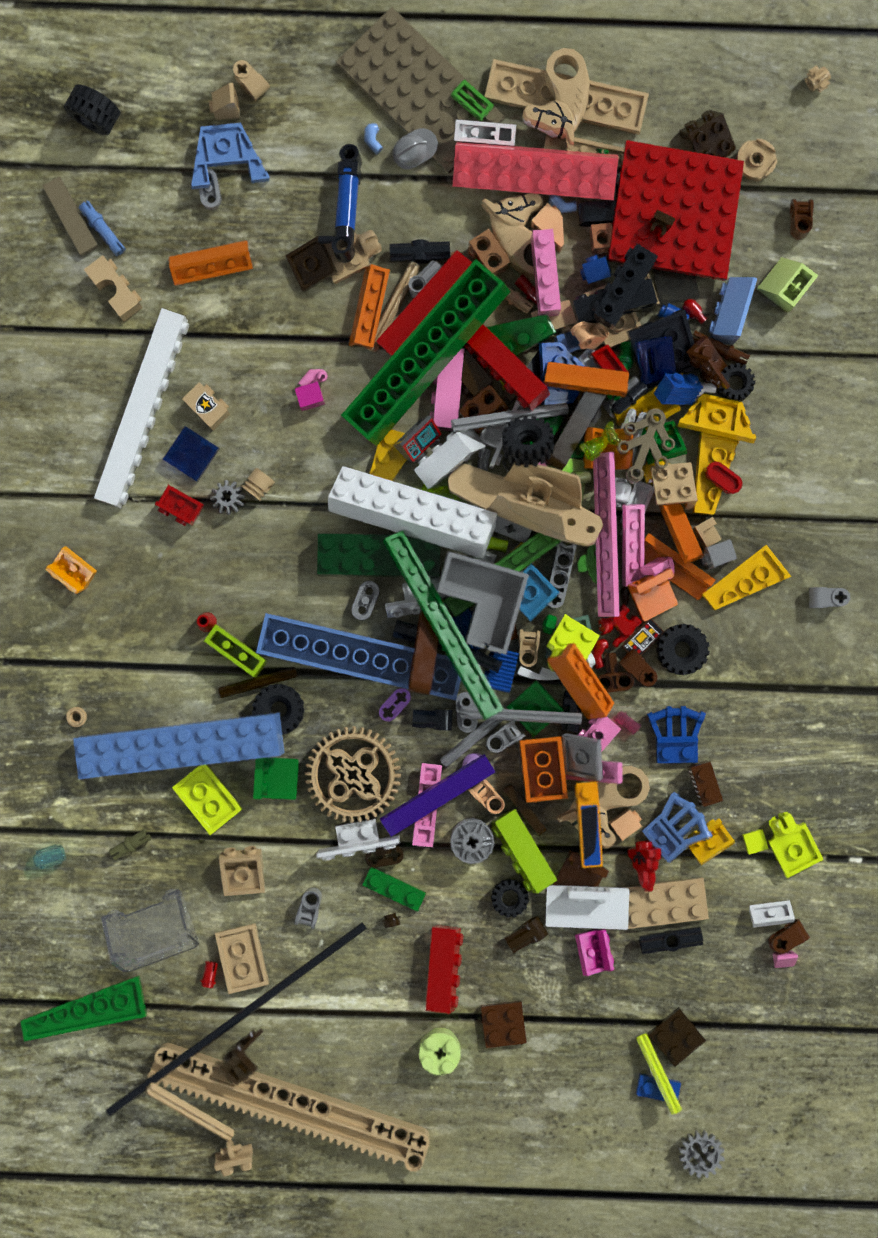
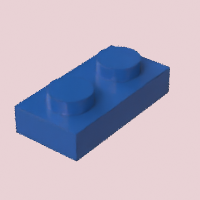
[636,1073,681,1101]

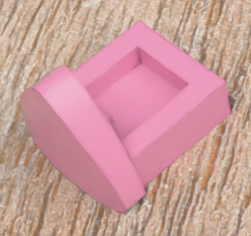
[640,557,675,580]

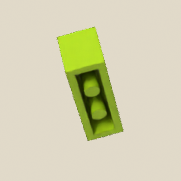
[204,625,268,677]

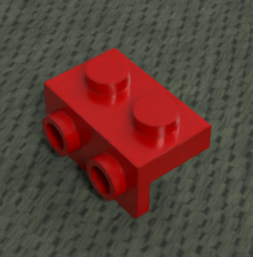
[155,485,205,527]

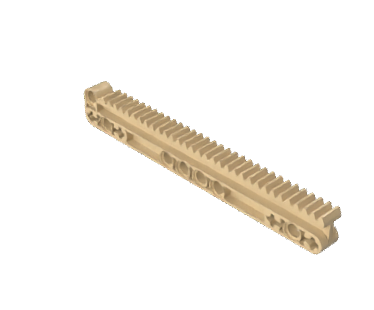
[148,1043,430,1172]

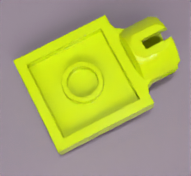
[546,614,600,671]
[768,812,824,878]

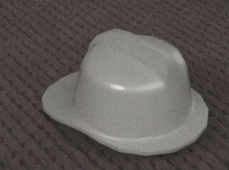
[393,128,438,169]

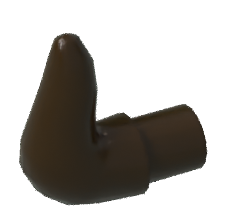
[620,586,630,606]

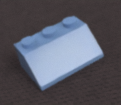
[708,277,757,345]

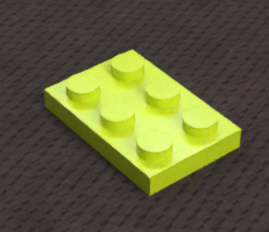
[172,764,243,835]

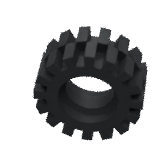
[718,363,755,401]
[491,879,529,918]

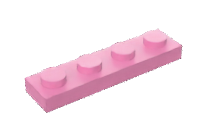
[622,504,645,587]

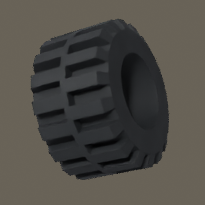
[64,84,121,135]

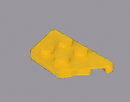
[677,393,756,444]

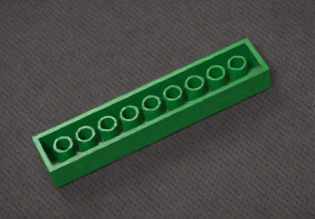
[341,259,511,446]

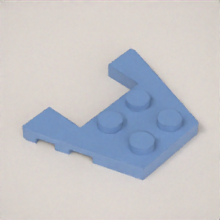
[191,123,270,189]

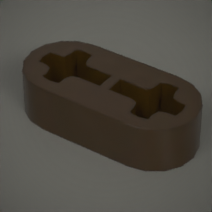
[365,845,404,868]

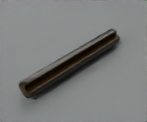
[218,667,297,698]

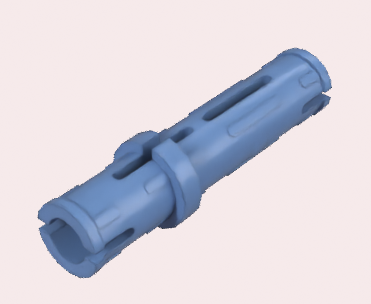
[79,201,126,256]

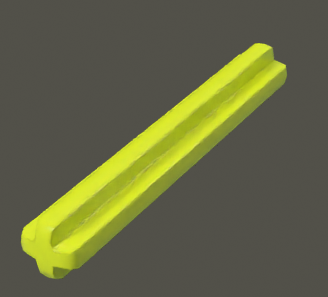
[636,1033,682,1115]

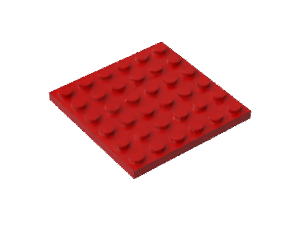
[607,140,744,281]

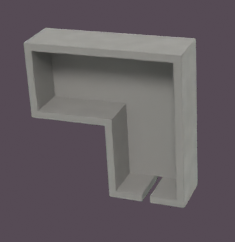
[436,551,529,655]

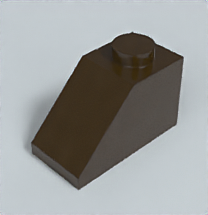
[461,350,493,398]

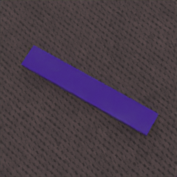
[380,754,495,837]

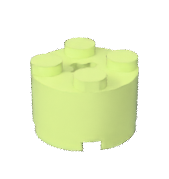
[419,1028,461,1075]

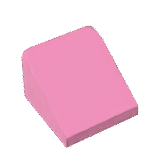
[773,950,798,968]

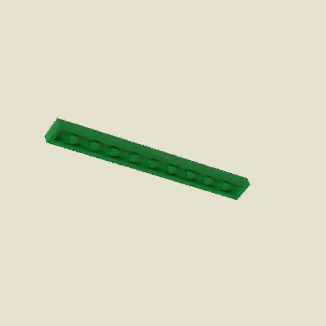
[383,530,504,721]

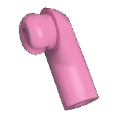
[298,369,328,386]

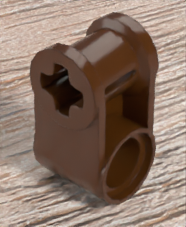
[789,199,814,240]
[619,648,658,687]
[768,919,810,954]

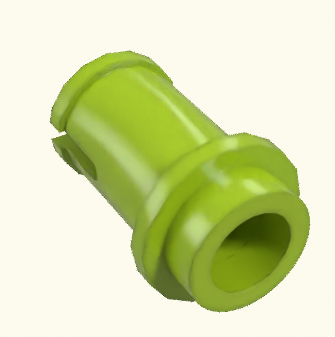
[487,537,508,553]

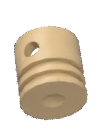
[241,468,275,501]

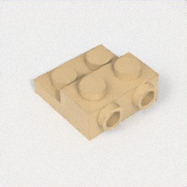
[219,846,265,896]

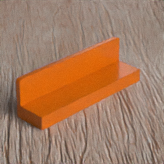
[169,240,253,285]
[349,264,390,349]
[544,362,629,397]
[654,493,703,564]
[644,533,716,600]
[547,643,614,719]

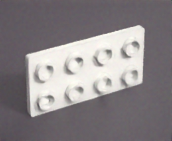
[316,818,400,861]
[545,885,629,930]

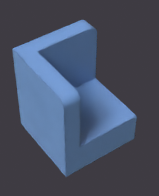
[554,332,581,353]

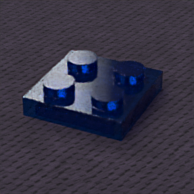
[163,426,220,482]

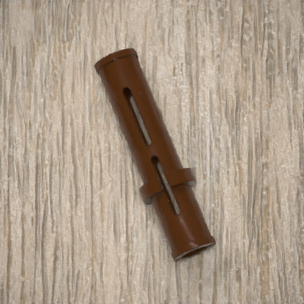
[693,330,750,365]

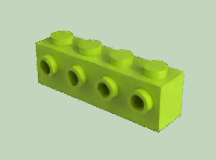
[490,809,557,894]

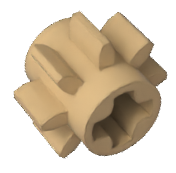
[805,65,831,93]

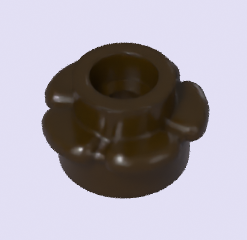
[381,913,401,929]

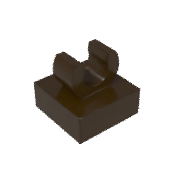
[649,210,676,237]

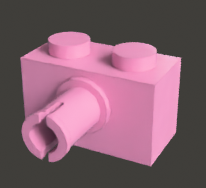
[577,717,621,752]

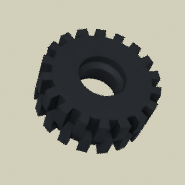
[502,416,554,468]
[656,624,710,675]
[252,684,305,735]

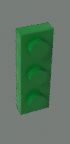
[362,867,426,912]

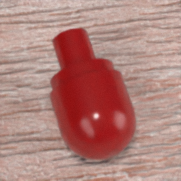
[682,299,707,324]

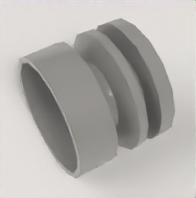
[450,818,494,864]

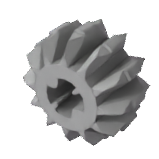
[210,480,245,515]

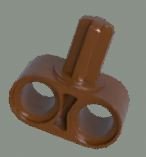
[597,652,634,693]

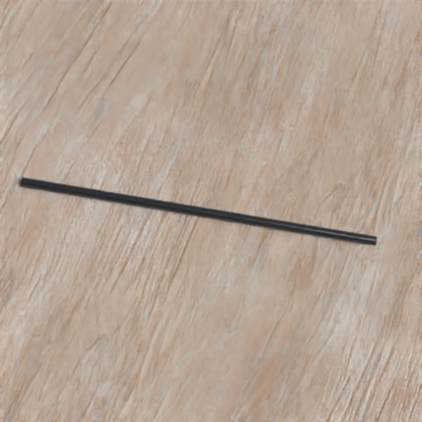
[105,922,367,1117]

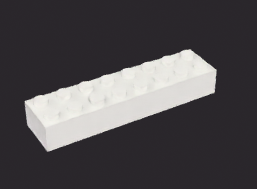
[328,466,497,559]

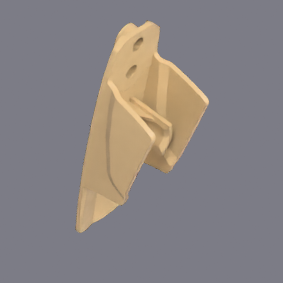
[448,462,603,547]

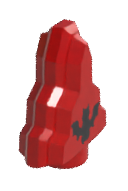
[627,841,661,892]

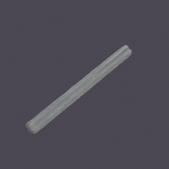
[451,403,569,432]
[460,707,582,724]

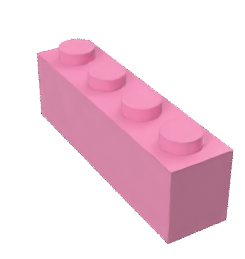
[531,229,561,317]
[430,348,465,432]

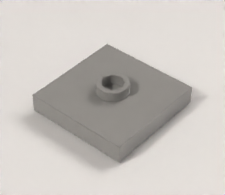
[562,733,603,781]

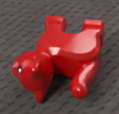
[598,604,642,648]

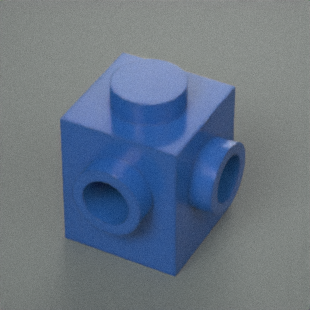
[580,255,612,284]

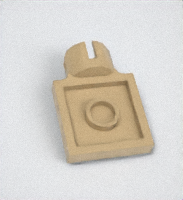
[325,230,382,284]

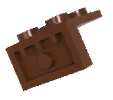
[686,336,730,389]
[553,850,609,887]

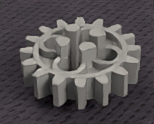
[679,1130,725,1178]

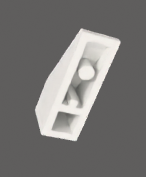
[454,119,516,146]

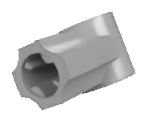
[409,260,441,299]

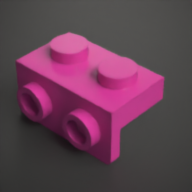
[575,929,614,976]

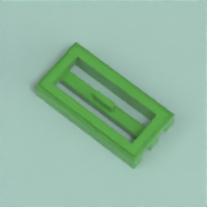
[451,79,494,122]

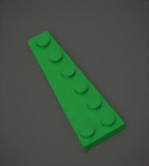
[20,975,147,1041]

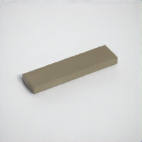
[42,176,99,256]

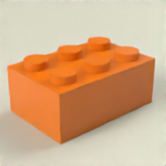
[519,736,568,803]

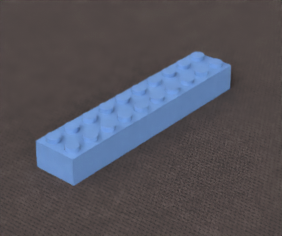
[256,613,461,700]
[73,712,285,779]

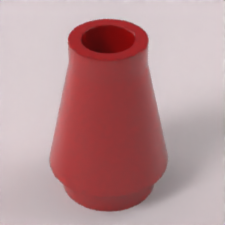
[197,612,217,632]

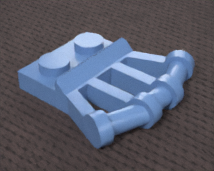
[642,792,713,863]

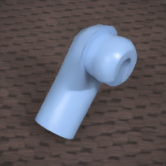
[364,123,383,155]
[549,195,577,213]

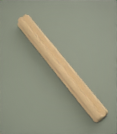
[367,262,420,353]
[146,1083,234,1141]

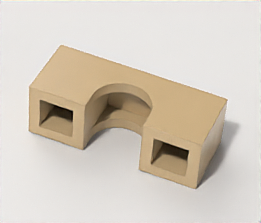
[84,255,143,322]

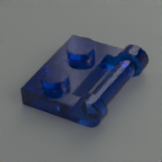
[636,336,676,384]

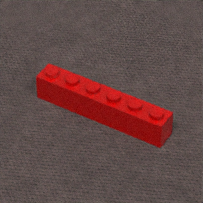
[376,250,472,356]
[463,324,550,411]

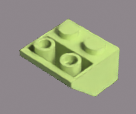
[757,257,818,313]

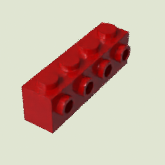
[426,925,463,1014]

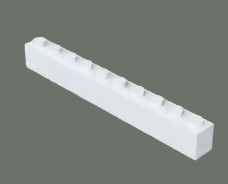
[94,308,189,508]

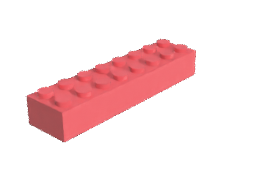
[453,142,618,200]

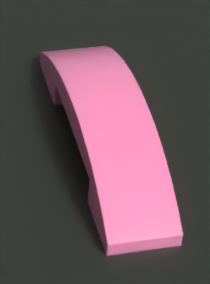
[412,763,442,847]

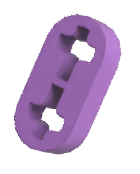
[379,688,411,722]

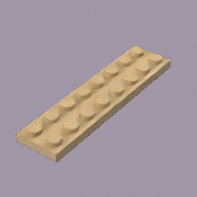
[485,59,649,134]

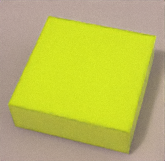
[742,829,769,855]

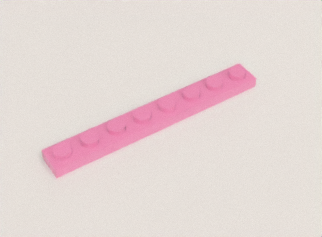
[593,452,619,617]

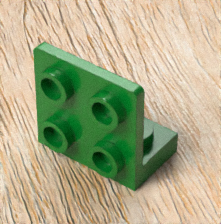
[253,757,299,800]

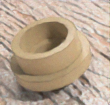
[66,707,87,727]

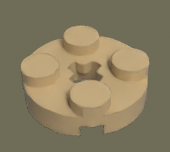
[736,139,777,181]

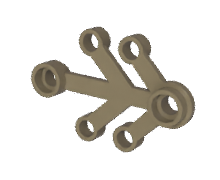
[617,409,675,484]

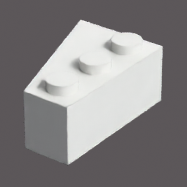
[414,429,486,489]

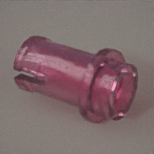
[614,711,641,735]

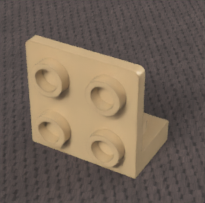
[651,462,698,510]

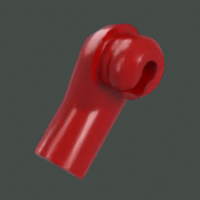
[591,639,609,669]

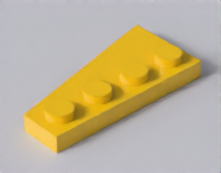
[692,432,739,515]
[702,545,792,610]

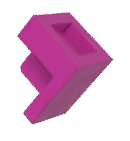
[295,382,325,411]

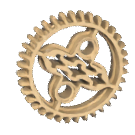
[305,726,401,823]

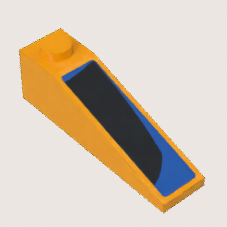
[574,782,603,868]

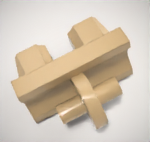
[214,1140,253,1176]

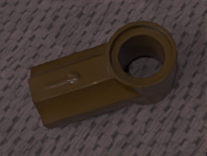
[504,916,548,954]

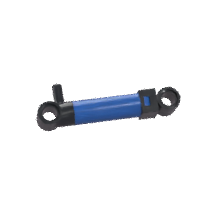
[317,144,362,263]

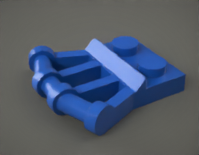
[647,706,706,763]

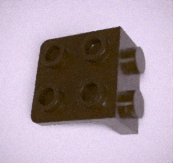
[679,110,736,157]
[219,1028,263,1086]

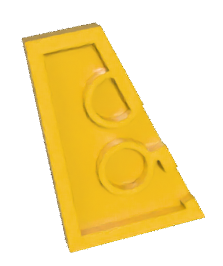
[370,429,407,481]

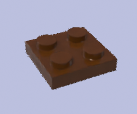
[481,1001,527,1048]

